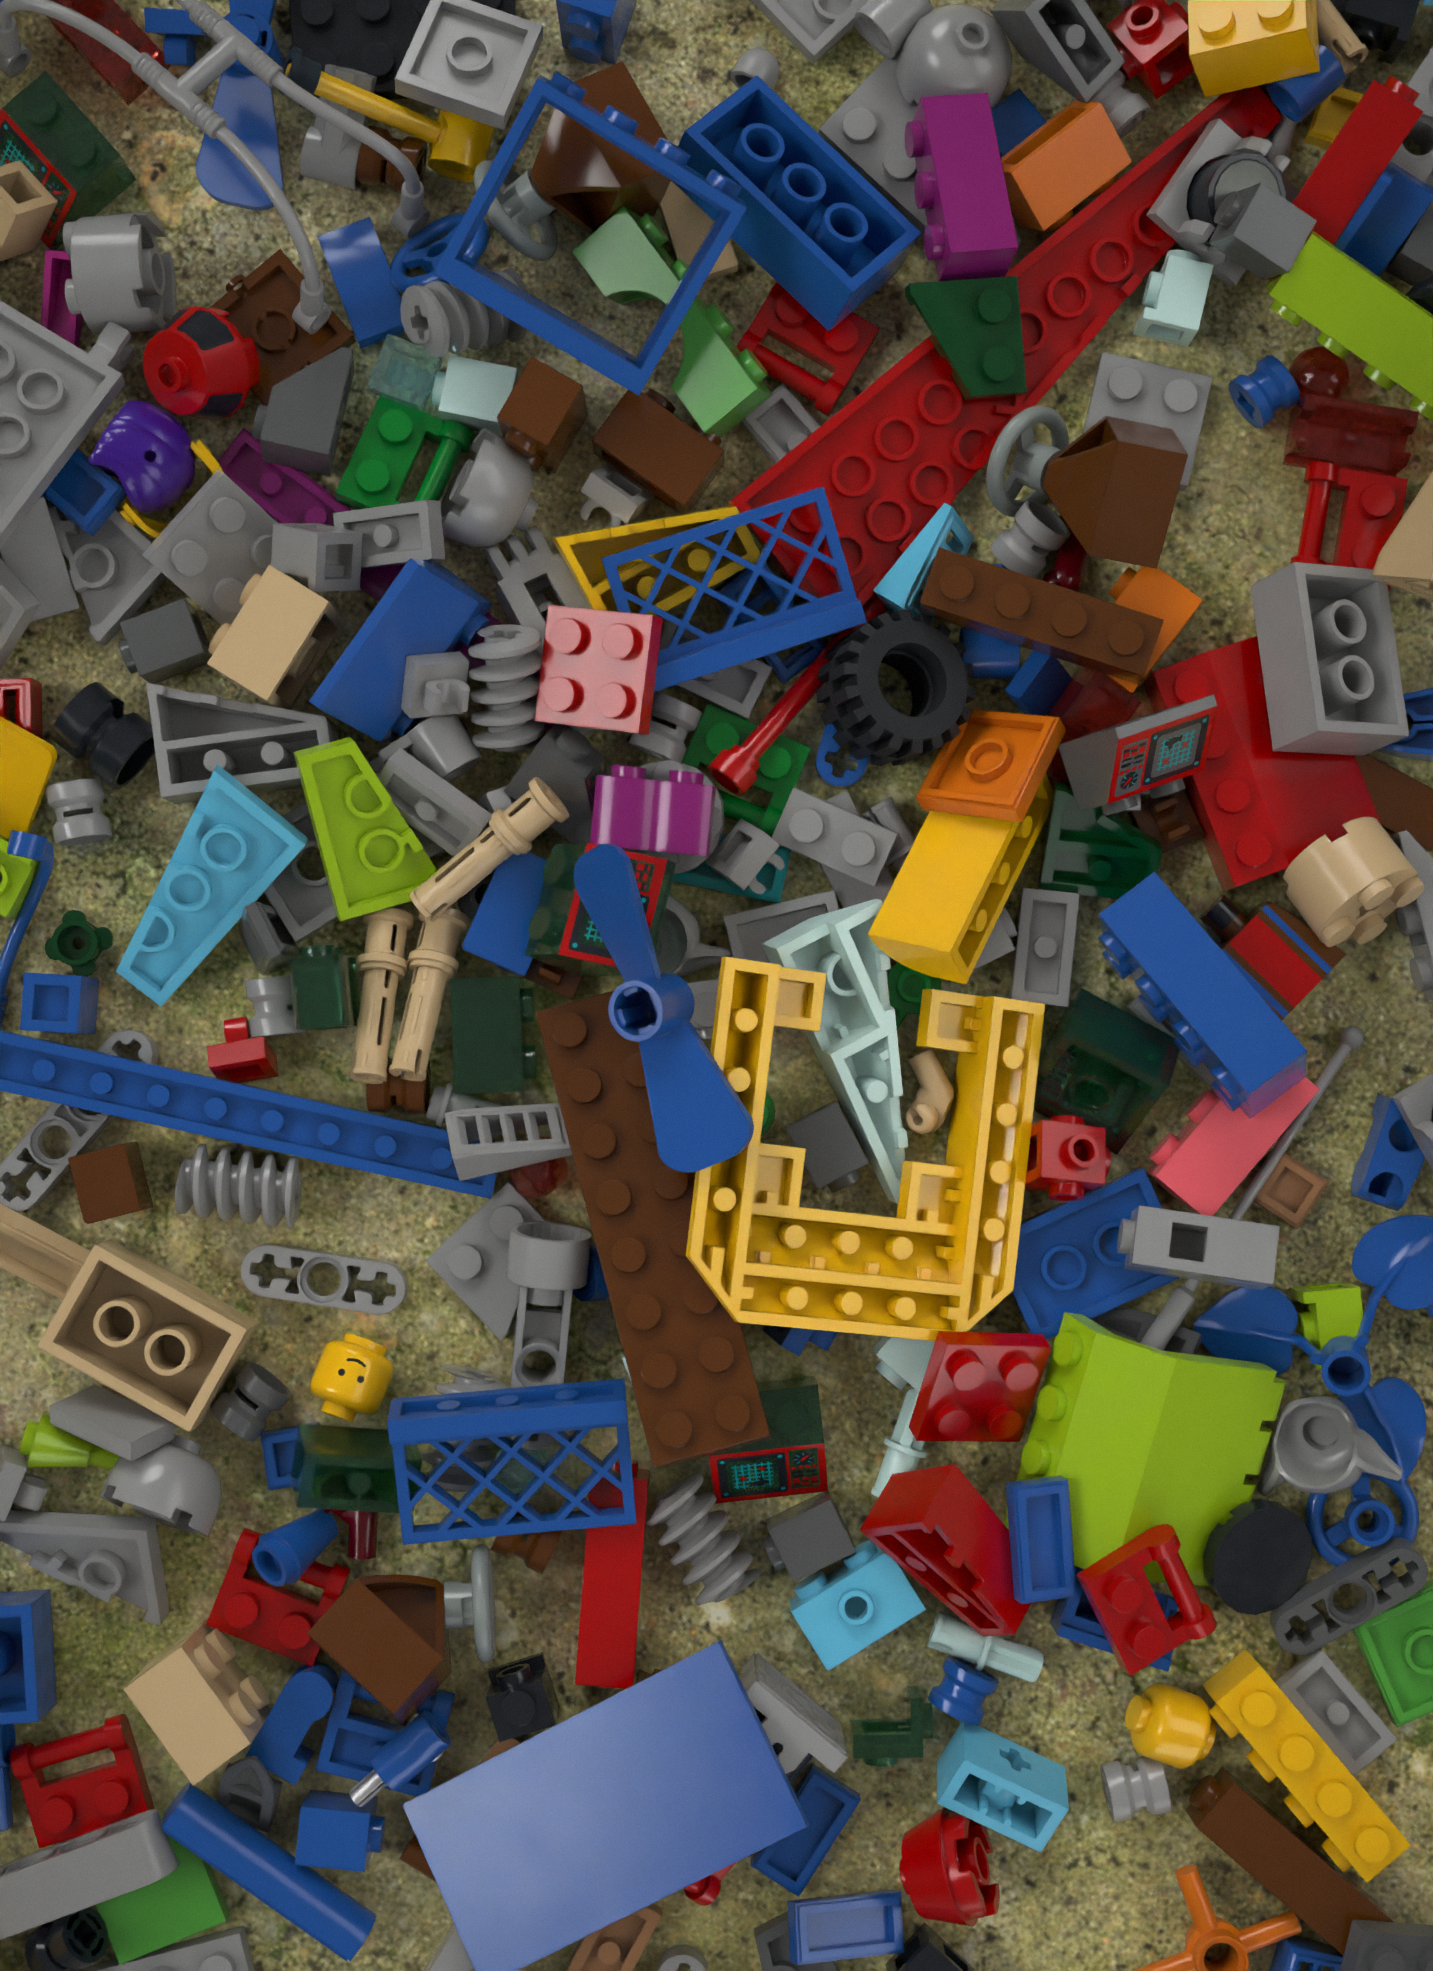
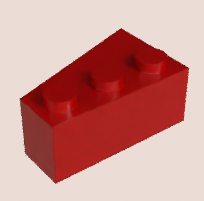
[860,1464,1032,1637]

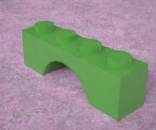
[572,206,772,438]

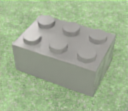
[1251,562,1409,756]

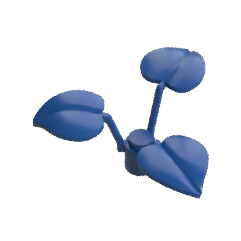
[1193,1215,1433,1484]

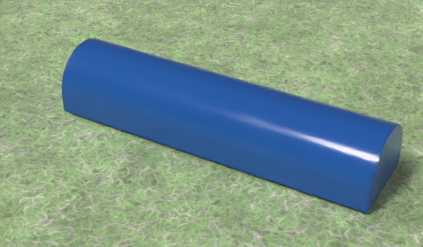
[162,1782,376,1961]

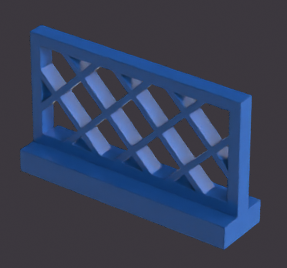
[601,487,867,692]
[387,1378,637,1545]

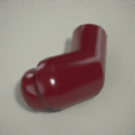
[1042,515,1090,592]
[319,1479,378,1560]

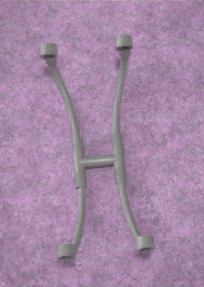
[0,0,430,334]

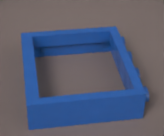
[433,72,747,396]

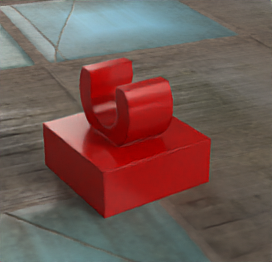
[207,1017,279,1083]

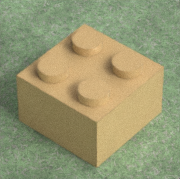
[207,564,346,710]
[123,1620,271,1786]

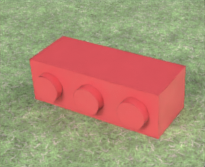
[1146,1077,1320,1216]

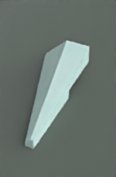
[761,899,908,1204]

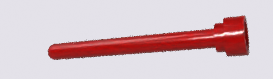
[707,593,887,797]

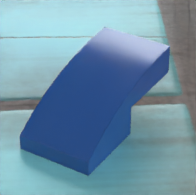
[318,217,405,349]

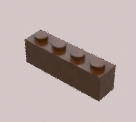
[920,547,1164,685]

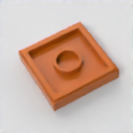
[915,709,1066,822]

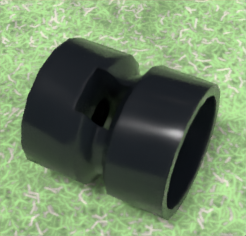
[50,682,155,789]

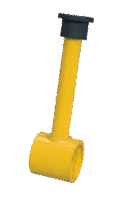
[278,46,495,183]

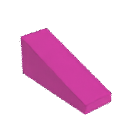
[41,249,84,348]

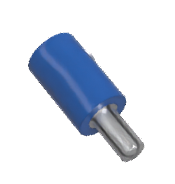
[349,1710,452,1807]

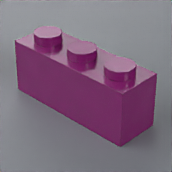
[905,93,1019,281]

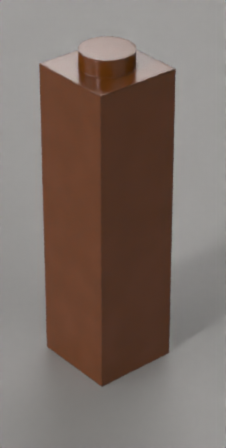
[1185,1767,1393,1956]

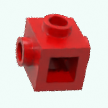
[1106,0,1194,100]
[1025,1115,1111,1202]

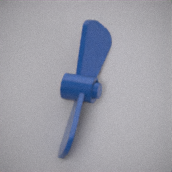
[196,0,284,211]
[574,843,754,1172]

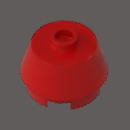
[899,1807,1000,1927]

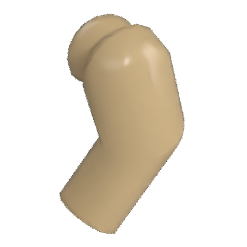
[906,1048,954,1134]

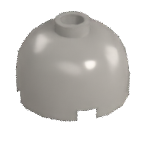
[896,3,1012,109]
[441,428,538,547]
[100,1434,222,1537]

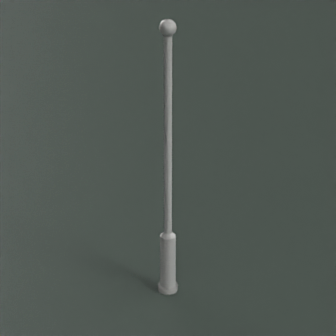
[1140,1027,1363,1350]

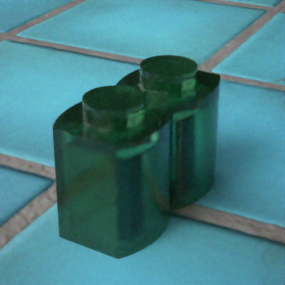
[289,945,360,1031]

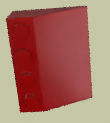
[1143,636,1382,892]

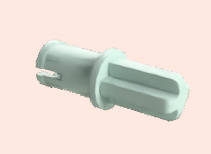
[871,1388,928,1498]
[927,1611,1044,1682]

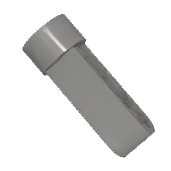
[506,1222,591,1450]

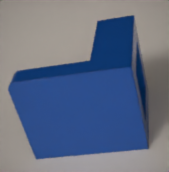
[20,972,99,1034]

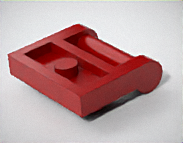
[737,281,879,417]
[1290,461,1408,591]
[1076,1524,1217,1676]
[206,1527,351,1667]
[10,1713,154,1848]

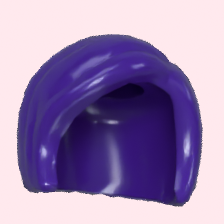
[88,400,196,514]

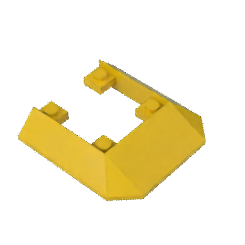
[686,957,1045,1341]

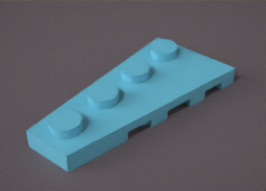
[116,764,308,1007]

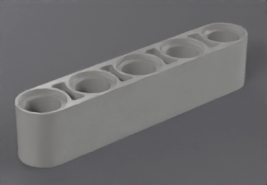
[0,1809,179,1940]

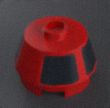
[143,306,260,421]

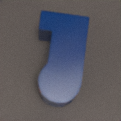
[1351,1093,1425,1211]
[245,1661,339,1785]

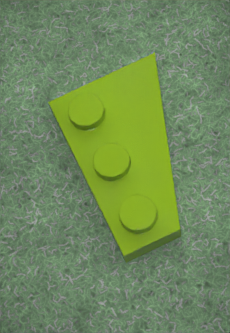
[293,737,438,921]

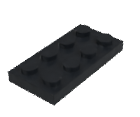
[289,0,522,107]

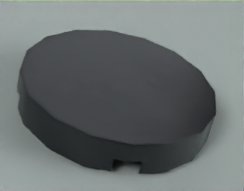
[1203,1499,1312,1615]

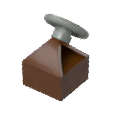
[473,61,671,261]
[986,405,1188,569]
[307,1544,495,1726]

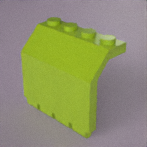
[1004,1312,1287,1586]

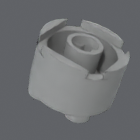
[63,212,176,335]

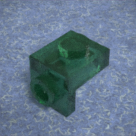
[850,1686,933,1767]

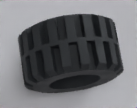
[816,610,976,766]

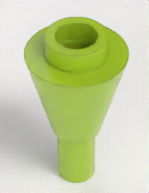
[19,1411,120,1470]

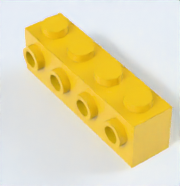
[1202,1649,1411,1883]

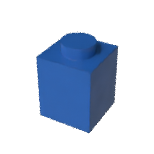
[295,1789,386,1872]

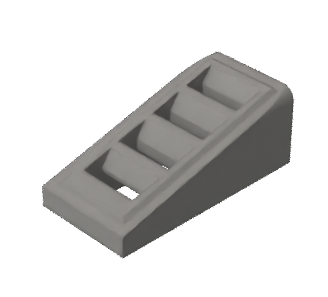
[444,1103,572,1181]

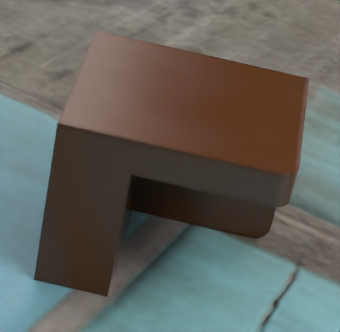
[68,1142,153,1224]

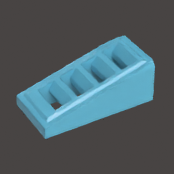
[873,503,974,622]

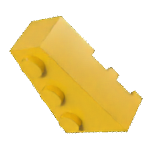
[551,506,760,616]

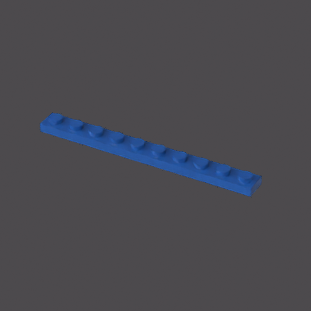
[0,1030,502,1199]

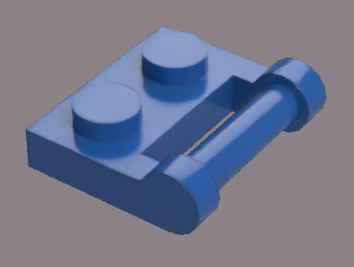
[315,1669,455,1797]

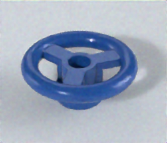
[390,212,490,293]
[1305,1472,1419,1574]

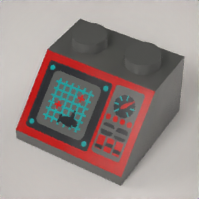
[1058,694,1218,816]

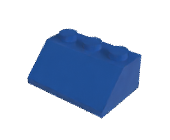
[309,558,493,742]

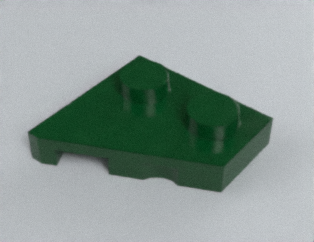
[905,276,1027,400]
[1038,781,1162,899]

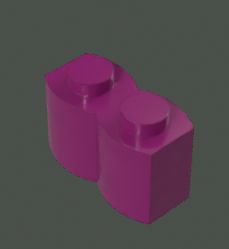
[590,765,716,856]

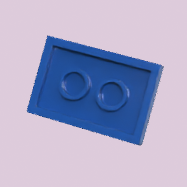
[1011,1167,1180,1339]

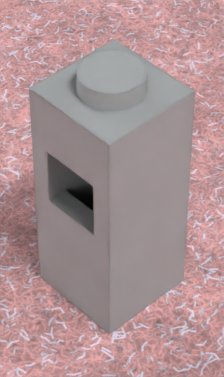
[1117,1205,1280,1290]

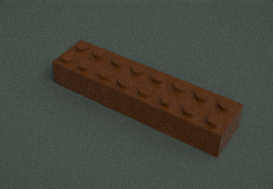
[536,991,772,1469]

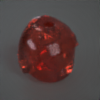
[1288,346,1350,410]
[507,1135,568,1199]

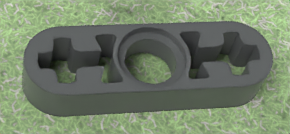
[1270,1537,1428,1655]

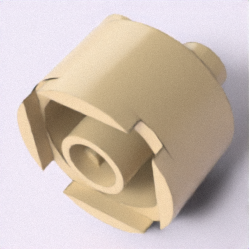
[1282,817,1425,947]

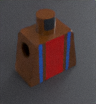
[1199,895,1346,1020]

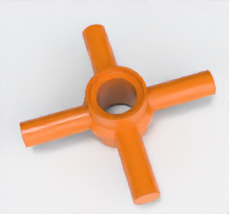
[1133,1865,1302,1971]

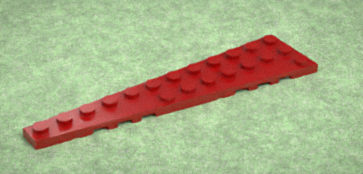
[728,86,1283,636]

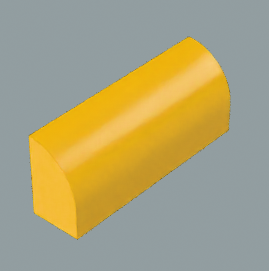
[868,773,1053,984]

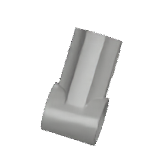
[300,64,377,191]

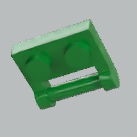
[335,394,475,509]
[682,703,811,838]

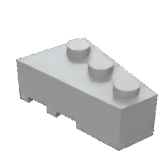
[146,683,338,804]

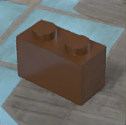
[497,356,588,473]
[592,388,724,515]

